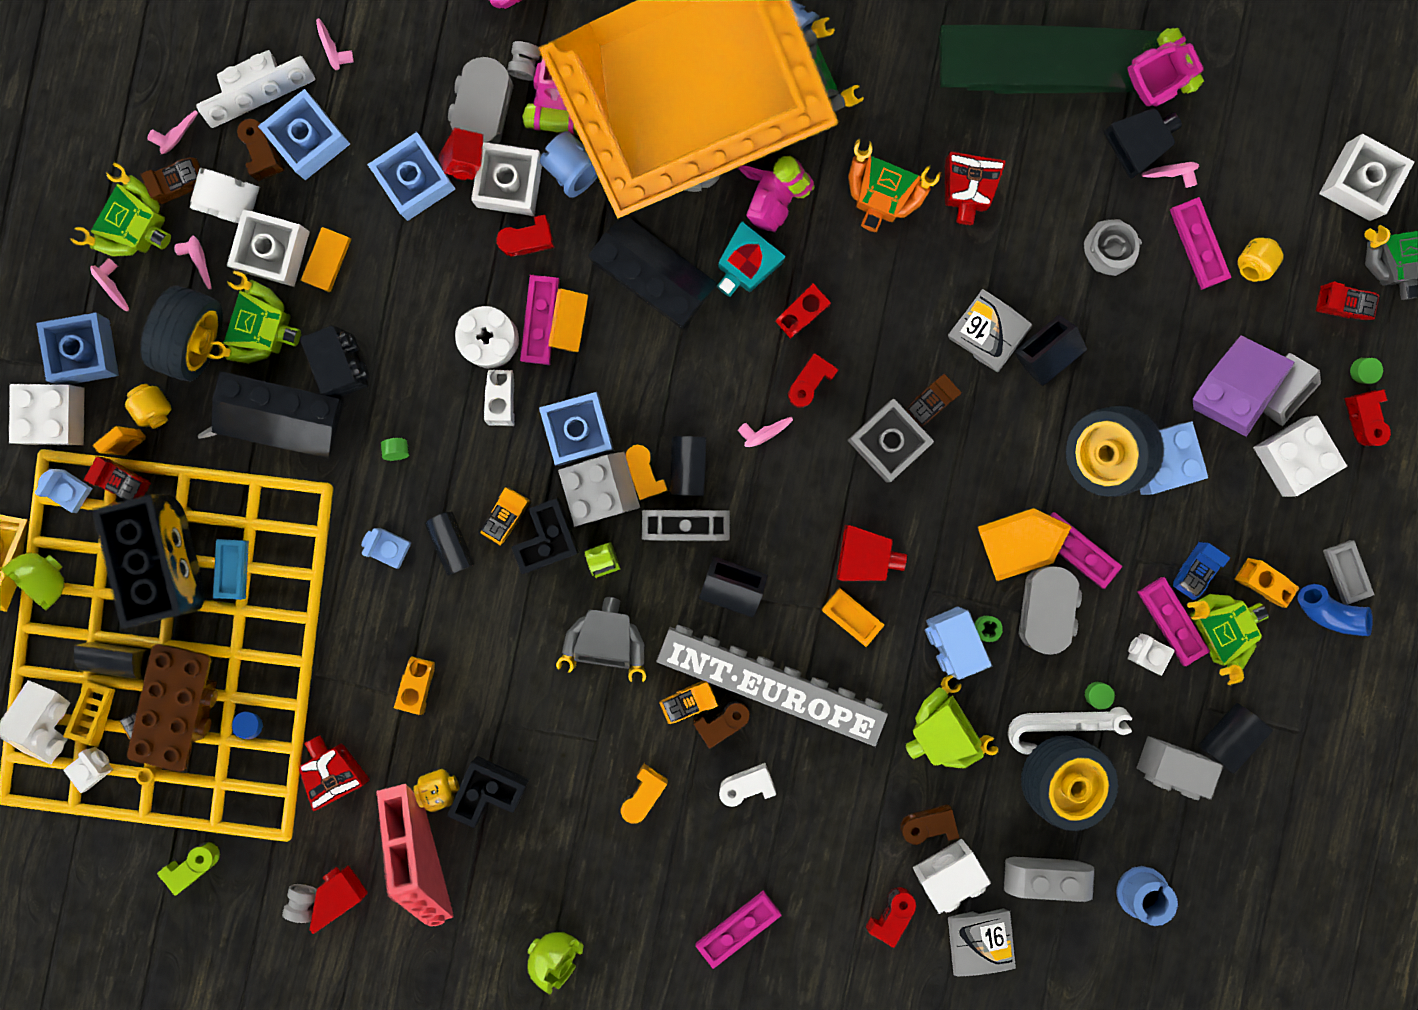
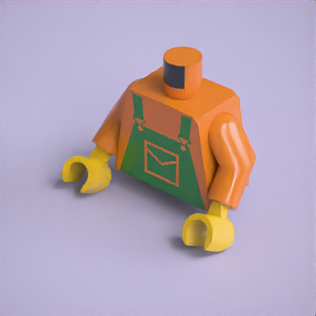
[848,139,941,232]

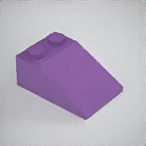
[1193,336,1295,437]

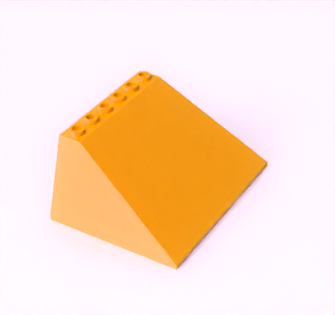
[539,0,838,218]

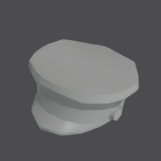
[1084,219,1142,276]

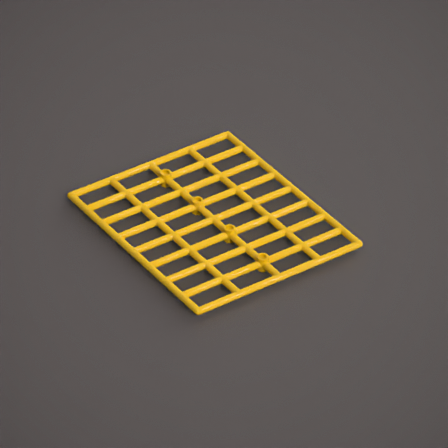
[0,449,333,842]

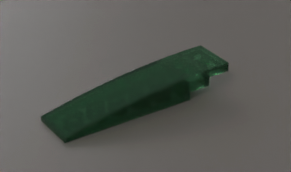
[939,25,1162,94]

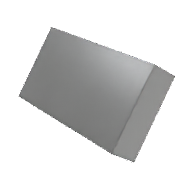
[1323,540,1374,605]

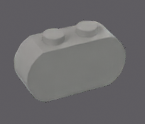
[448,57,513,144]
[642,510,730,541]
[1019,565,1082,654]
[1004,857,1094,902]

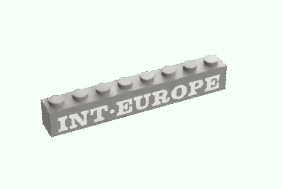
[657,625,888,746]

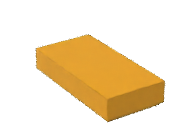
[301,227,351,292]
[548,289,588,352]
[93,426,146,455]
[821,588,884,647]

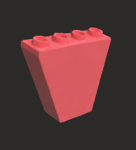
[377,784,453,926]

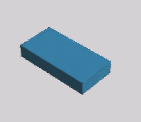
[213,539,249,600]

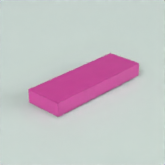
[1170,197,1232,290]
[520,275,560,365]
[1050,512,1123,589]
[1137,577,1210,666]
[695,890,782,969]

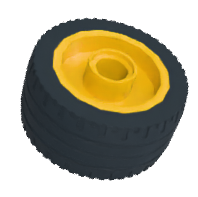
[141,286,223,381]
[1066,406,1164,497]
[1021,735,1118,831]

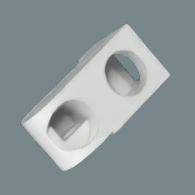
[484,370,514,426]
[719,763,776,807]

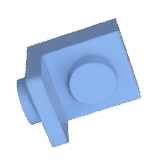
[34,469,93,513]
[361,528,412,569]

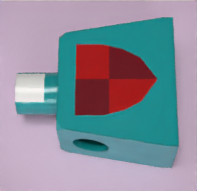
[717,222,785,297]

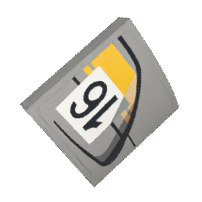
[948,289,1032,372]
[948,908,1016,976]

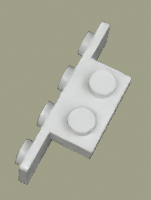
[197,50,315,128]

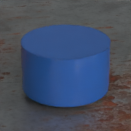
[232,712,263,740]

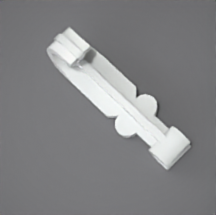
[1008,707,1132,754]

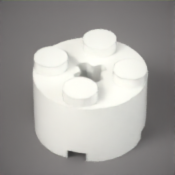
[190,168,260,223]
[455,306,519,369]

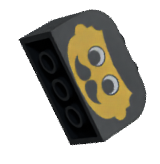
[92,495,204,629]

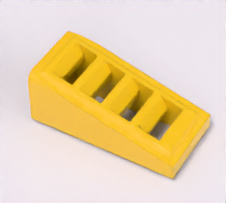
[63,681,115,747]

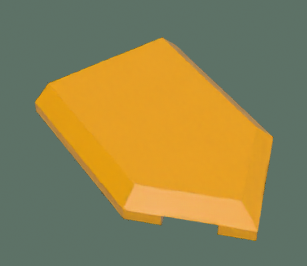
[978,508,1072,581]

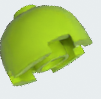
[1,553,64,611]
[528,931,583,995]

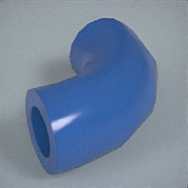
[1298,584,1373,636]

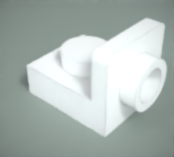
[1128,633,1175,676]
[63,747,113,793]

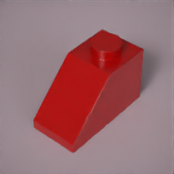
[439,127,484,180]
[310,865,368,934]

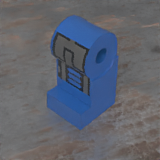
[1173,542,1230,600]

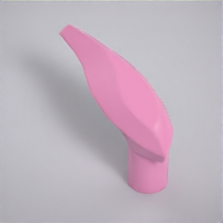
[316,18,354,70]
[147,110,198,154]
[1142,162,1199,188]
[175,236,212,289]
[91,258,129,311]
[738,417,793,447]

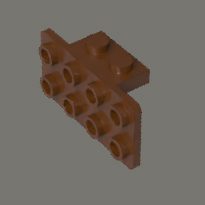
[127,644,218,772]

